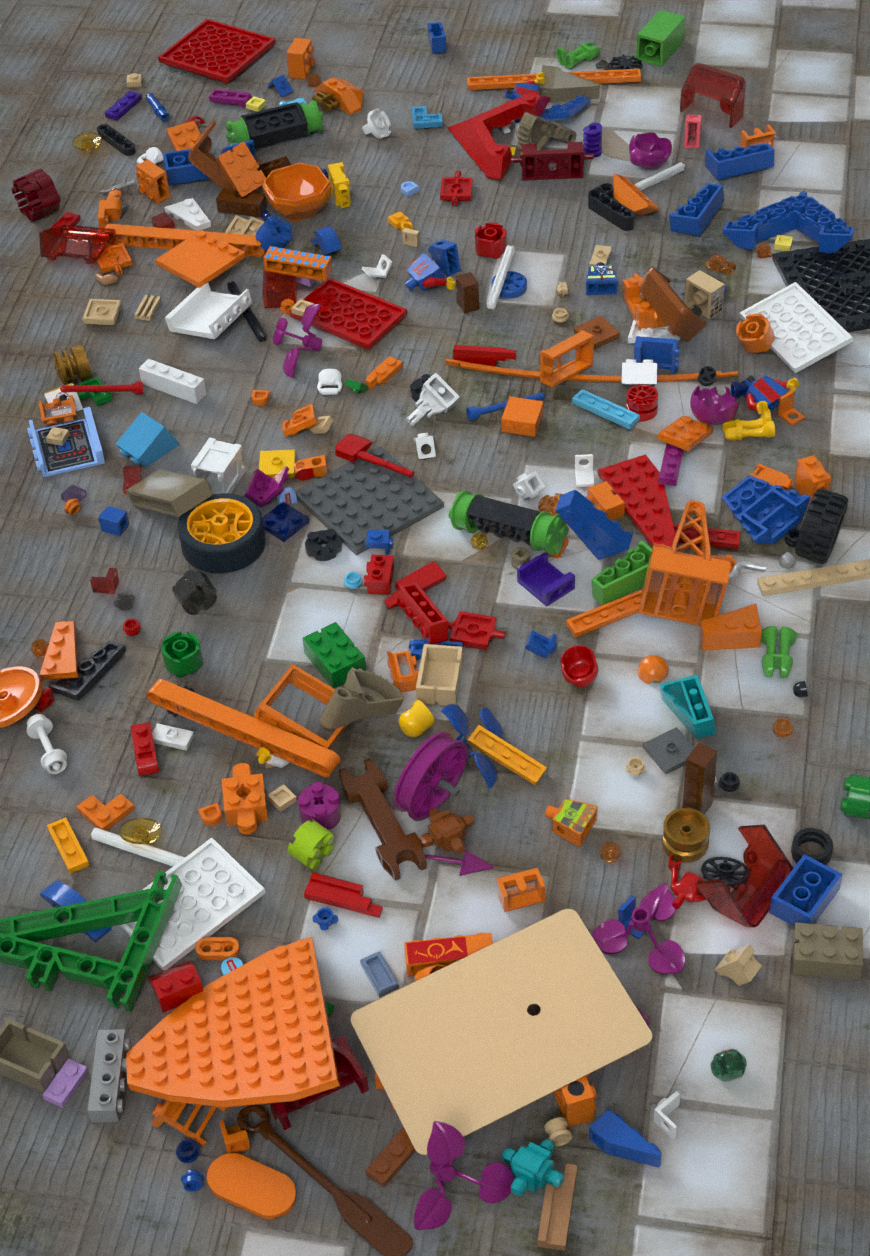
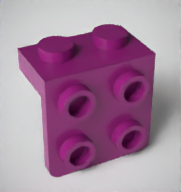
[244,466,289,508]

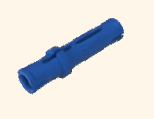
[146,93,169,122]

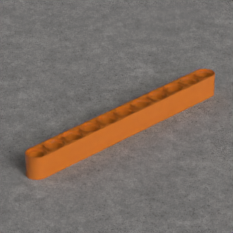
[100,224,265,257]
[146,679,341,777]

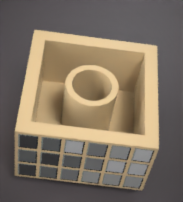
[685,270,725,319]

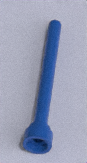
[466,392,546,421]

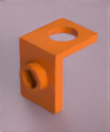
[778,391,805,426]

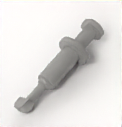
[100,179,136,194]

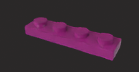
[658,443,684,486]

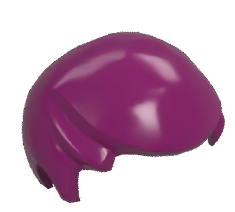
[690,386,739,425]

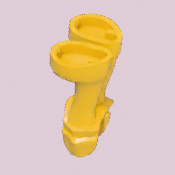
[722,409,775,441]

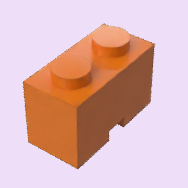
[586,481,625,521]

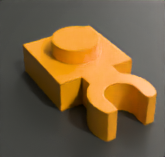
[387,211,413,232]

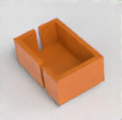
[217,142,266,198]

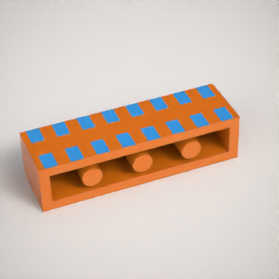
[263,246,332,281]

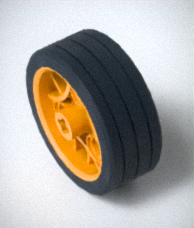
[178,493,265,573]

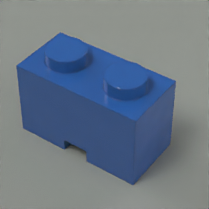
[427,22,446,53]

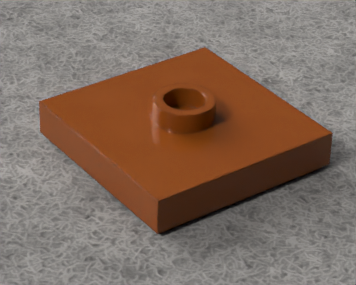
[574,316,620,349]

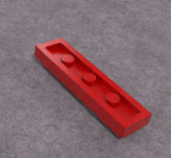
[673,524,741,549]

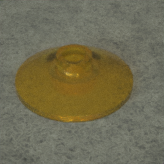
[72,132,102,151]
[120,818,162,844]

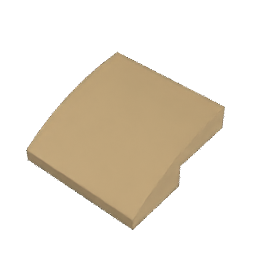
[225,215,264,235]

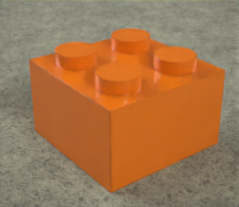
[287,38,315,80]

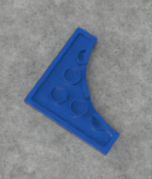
[515,95,591,123]

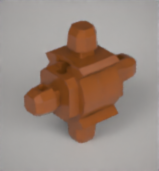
[419,808,474,854]

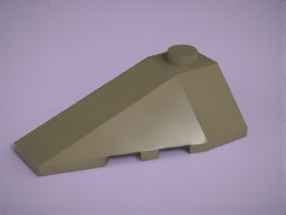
[539,65,600,102]

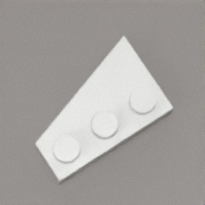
[164,198,211,231]

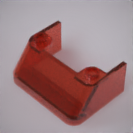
[680,63,746,128]
[696,824,793,928]

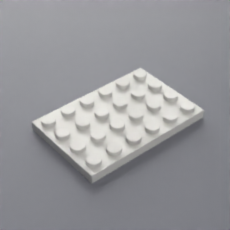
[740,282,853,374]
[120,838,266,971]

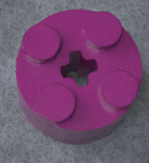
[298,782,341,830]

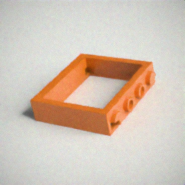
[254,664,349,750]

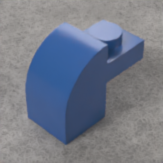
[311,226,342,255]

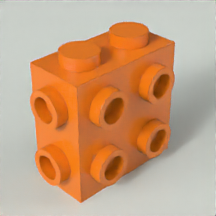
[795,455,832,506]

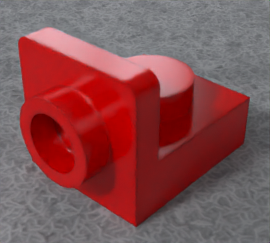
[33,687,55,713]

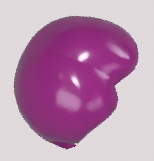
[629,132,672,170]

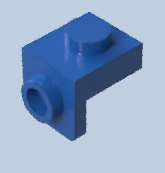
[366,530,393,555]
[525,630,558,658]

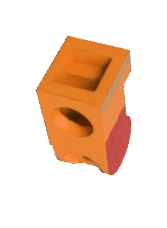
[295,455,329,481]

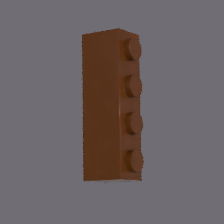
[682,743,717,815]

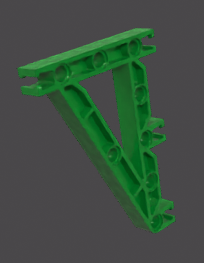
[0,871,182,1012]

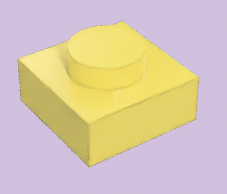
[246,96,266,112]
[774,235,793,251]

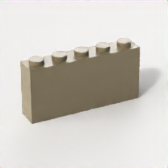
[126,469,212,517]

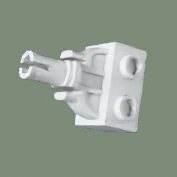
[406,373,460,426]

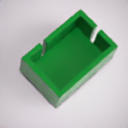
[303,622,366,689]

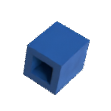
[99,506,129,536]

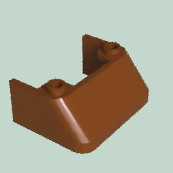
[188,120,262,190]
[639,266,707,342]

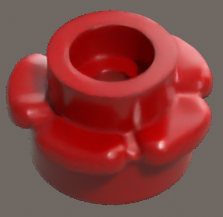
[122,619,141,636]

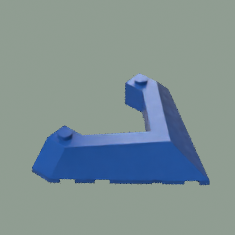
[723,191,855,254]

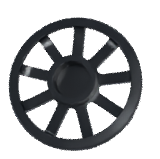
[610,54,642,70]
[701,857,750,888]

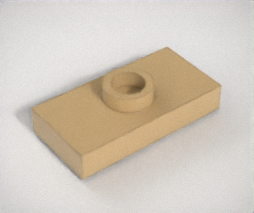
[589,245,612,267]

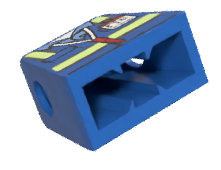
[586,262,617,295]

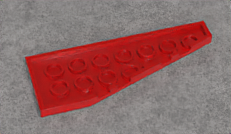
[597,454,676,547]

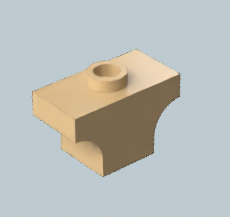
[715,945,762,986]

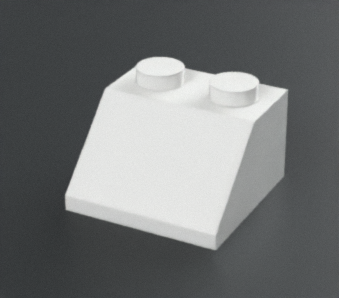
[621,359,657,385]

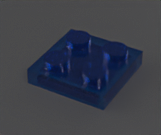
[262,502,309,542]

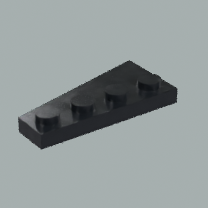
[47,641,126,701]

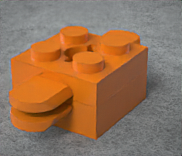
[222,763,268,835]

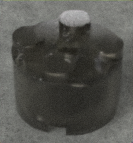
[172,570,217,615]

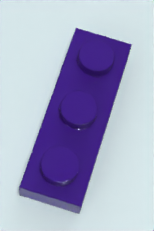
[105,91,142,121]

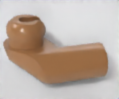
[95,272,118,286]

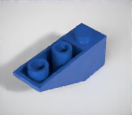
[589,1109,662,1168]

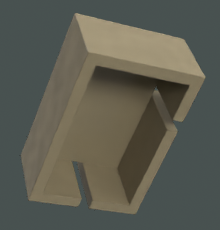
[792,922,863,980]
[0,1018,70,1093]

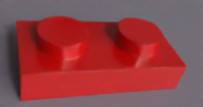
[50,212,81,237]

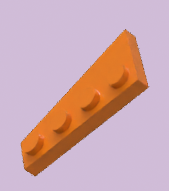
[40,621,79,680]

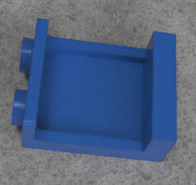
[634,336,680,375]

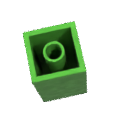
[636,10,685,67]

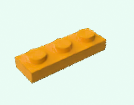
[47,817,89,874]

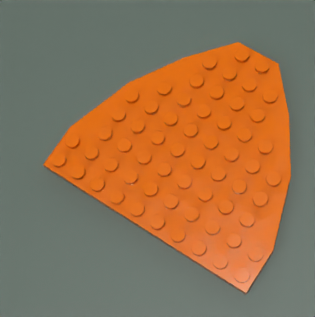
[126,937,340,1107]

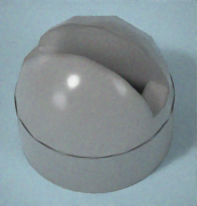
[779,552,796,569]

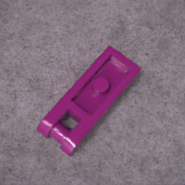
[209,89,252,108]

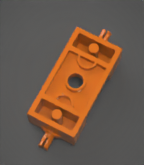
[623,273,668,330]

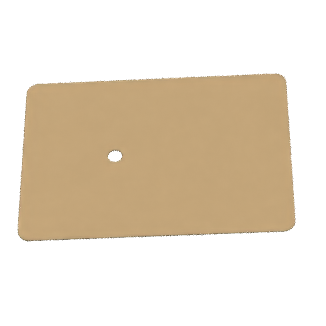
[351,909,652,1155]

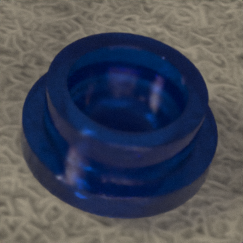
[176,1139,200,1163]

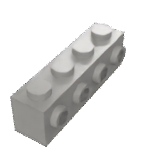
[88,1029,131,1123]

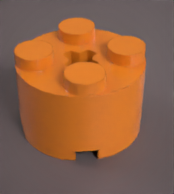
[736,313,775,353]

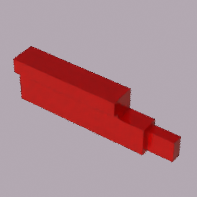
[453,345,516,367]
[384,561,447,610]
[304,872,383,918]

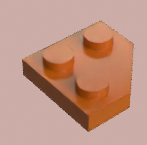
[282,404,317,437]

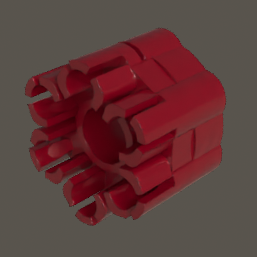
[11,168,61,222]

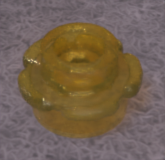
[470,532,488,550]

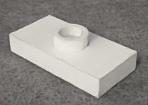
[152,723,195,751]

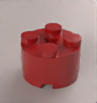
[475,222,507,259]

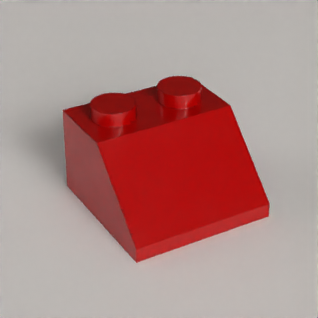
[148,961,203,1013]

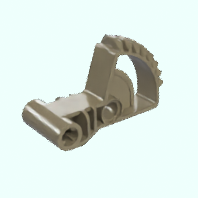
[516,112,576,153]
[320,667,404,729]

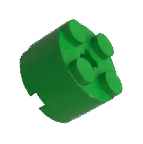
[161,631,203,678]
[840,774,870,819]

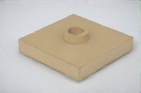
[82,299,122,325]

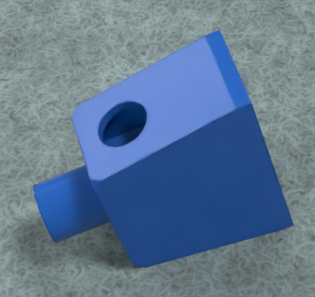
[428,239,461,277]

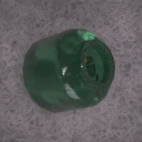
[711,1049,747,1082]

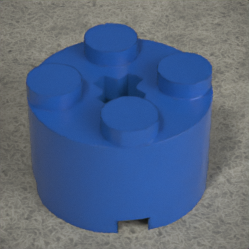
[256,215,292,251]

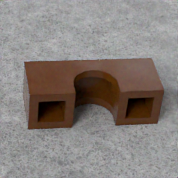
[216,189,267,217]

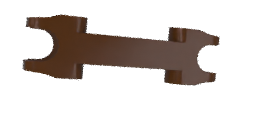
[339,759,427,880]

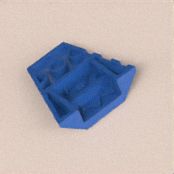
[722,476,811,544]

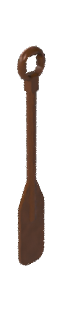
[237,1105,413,1256]

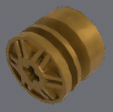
[54,344,92,385]

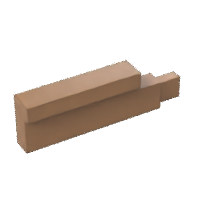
[537,1163,578,1251]

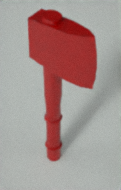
[335,434,414,478]

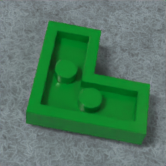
[77,376,112,406]

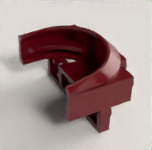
[269,1036,369,1131]

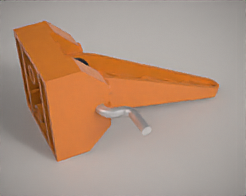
[638,500,767,626]

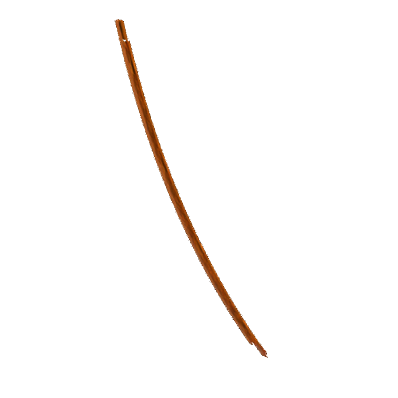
[445,358,738,382]

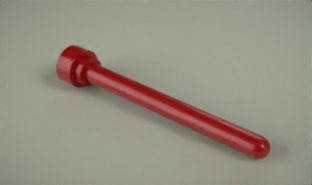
[60,381,143,395]

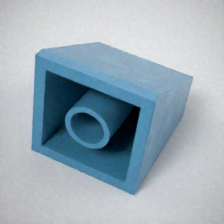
[116,412,180,467]

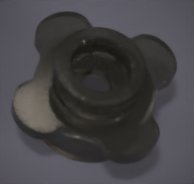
[113,593,135,611]

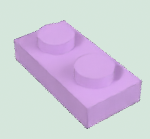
[43,1059,89,1108]

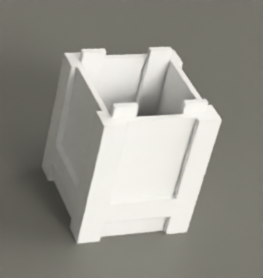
[191,437,245,494]

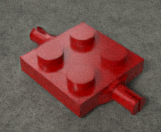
[440,170,473,206]
[448,611,506,650]

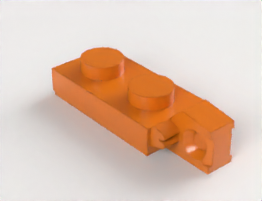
[365,356,403,390]

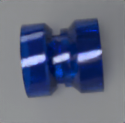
[731,380,749,399]

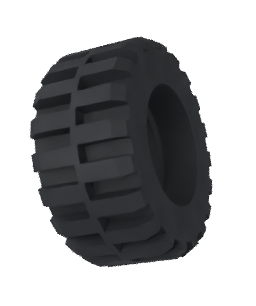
[795,488,849,564]

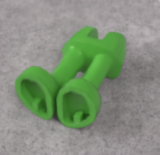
[556,42,600,69]
[761,626,797,678]

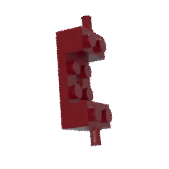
[511,142,593,181]

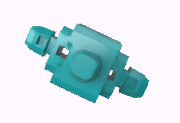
[502,1139,564,1196]

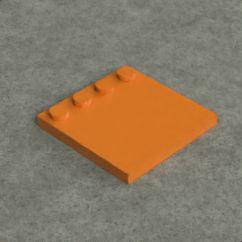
[155,230,246,288]

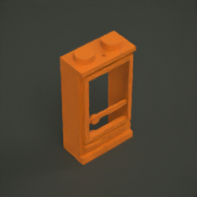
[540,330,594,387]

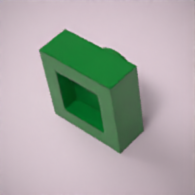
[345,379,368,393]

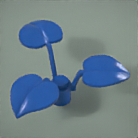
[440,704,503,789]

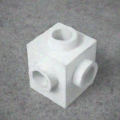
[513,471,545,500]

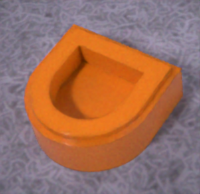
[251,390,270,406]
[198,803,222,826]

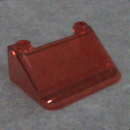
[39,225,116,264]

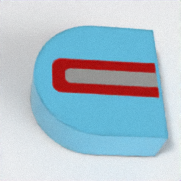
[221,957,243,976]

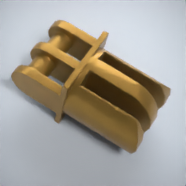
[312,91,341,112]

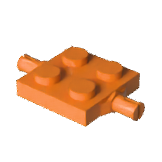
[93,240,133,275]

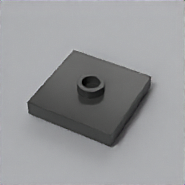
[643,727,695,775]

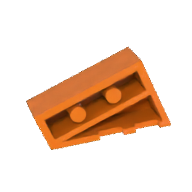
[700,604,762,651]

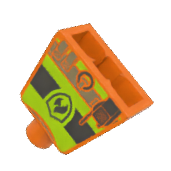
[545,799,598,848]

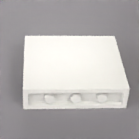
[165,283,253,339]

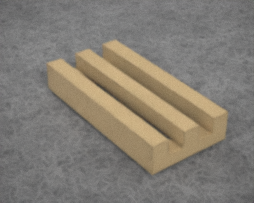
[134,295,161,321]

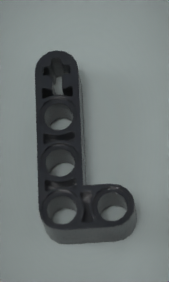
[588,183,635,231]

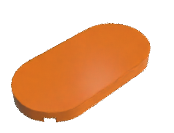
[207,1153,296,1220]

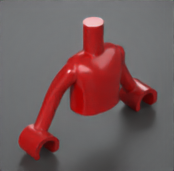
[668,855,731,909]

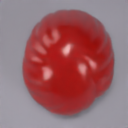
[560,645,599,688]

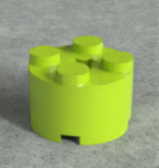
[287,820,335,871]

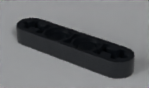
[97,124,136,156]

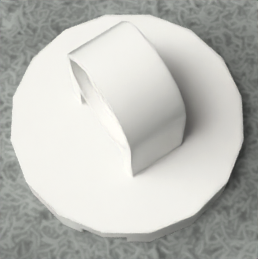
[362,108,391,139]

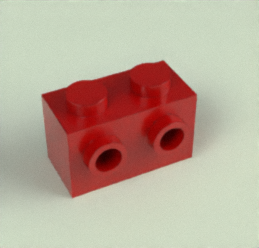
[364,554,395,595]

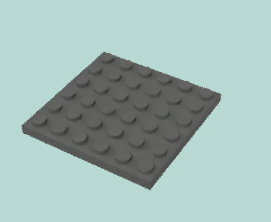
[295,446,444,556]

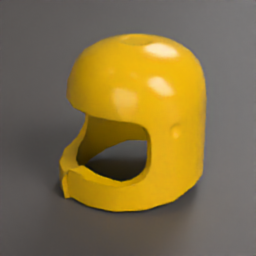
[399,700,435,738]

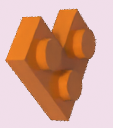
[76,794,135,831]

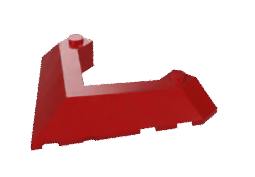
[447,94,551,180]

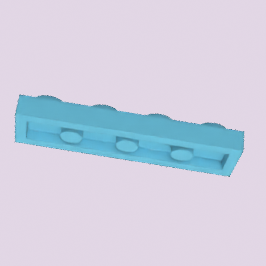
[572,389,640,429]

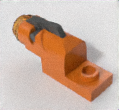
[98,188,126,231]

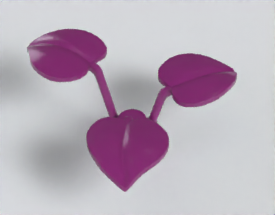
[273,304,322,378]
[591,883,685,974]
[414,1121,514,1230]

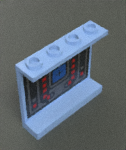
[27,407,105,478]

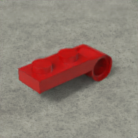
[130,722,159,777]

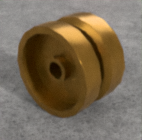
[662,808,710,862]

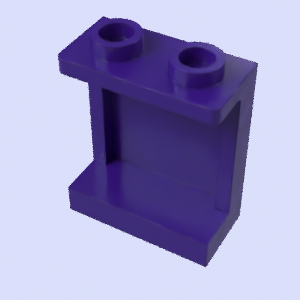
[517,552,575,607]

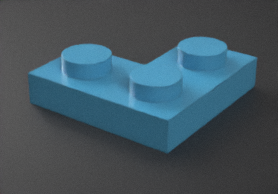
[412,106,443,129]

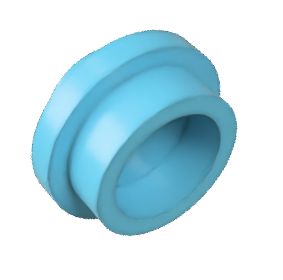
[344,572,363,589]

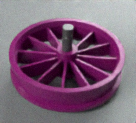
[394,731,468,821]

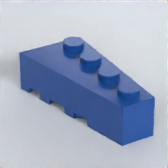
[705,143,775,180]
[669,183,724,236]
[555,490,633,560]

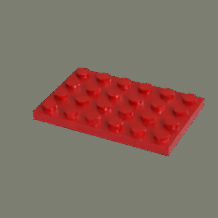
[289,277,407,350]

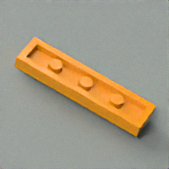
[467,725,547,786]

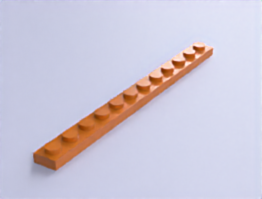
[467,69,641,91]

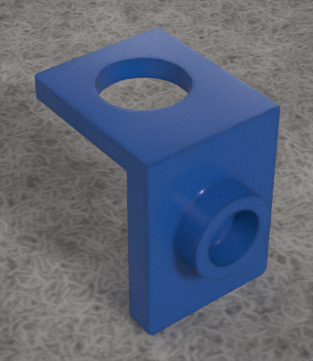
[267,74,293,97]
[618,895,652,939]

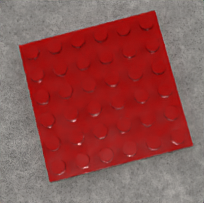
[158,19,276,83]

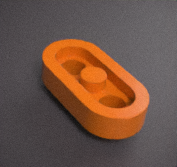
[195,937,240,960]

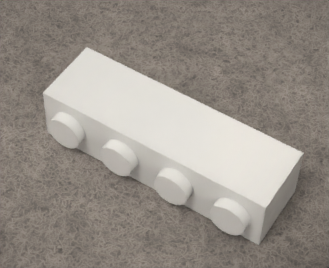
[139,359,206,404]

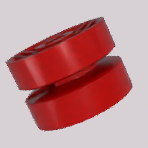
[626,384,658,421]

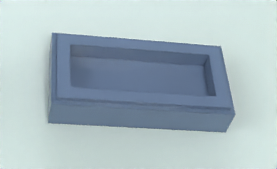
[360,951,399,997]

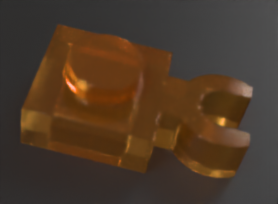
[705,254,736,275]

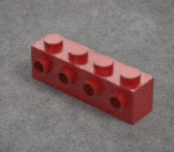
[397,582,448,644]

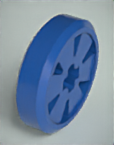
[491,271,527,298]

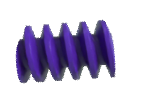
[583,123,602,157]

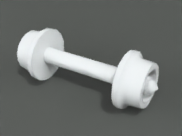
[26,714,67,774]

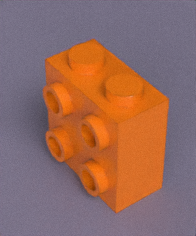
[136,160,170,204]
[501,396,544,437]

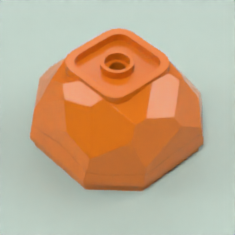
[262,163,332,222]

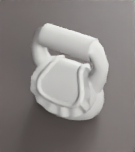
[137,147,164,165]
[317,369,342,395]

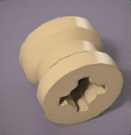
[544,1117,572,1147]

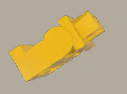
[327,162,351,208]

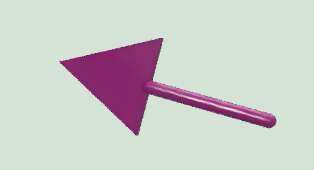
[425,850,494,876]

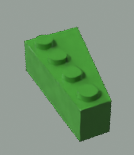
[591,541,652,605]

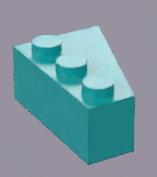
[659,674,716,739]

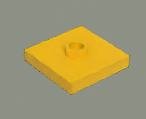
[259,450,296,478]

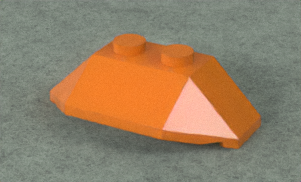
[314,77,363,115]
[613,174,659,216]

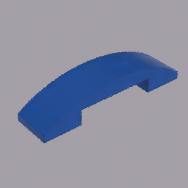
[40,880,112,943]

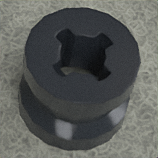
[698,366,716,387]

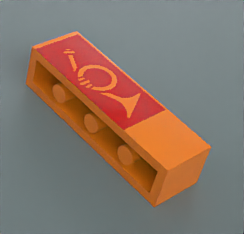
[404,933,493,977]

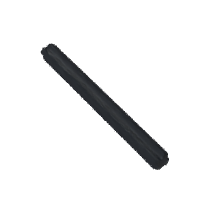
[227,281,267,342]

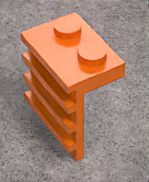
[151,1100,227,1147]

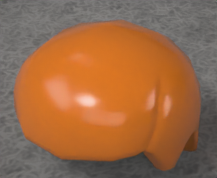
[637,655,669,684]

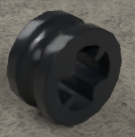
[785,529,800,547]

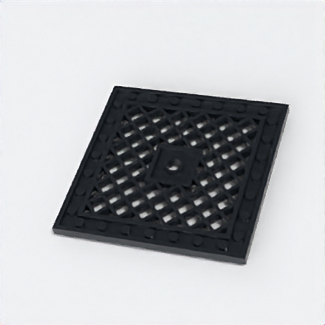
[772,239,870,332]

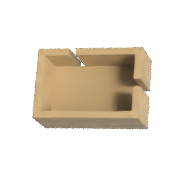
[416,644,463,706]

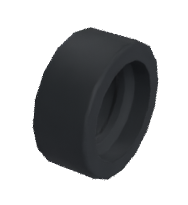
[791,828,833,865]

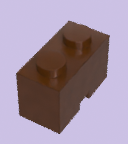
[456,272,480,314]

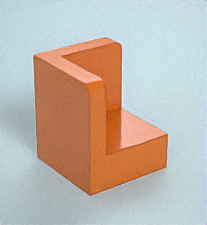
[219,1120,251,1153]

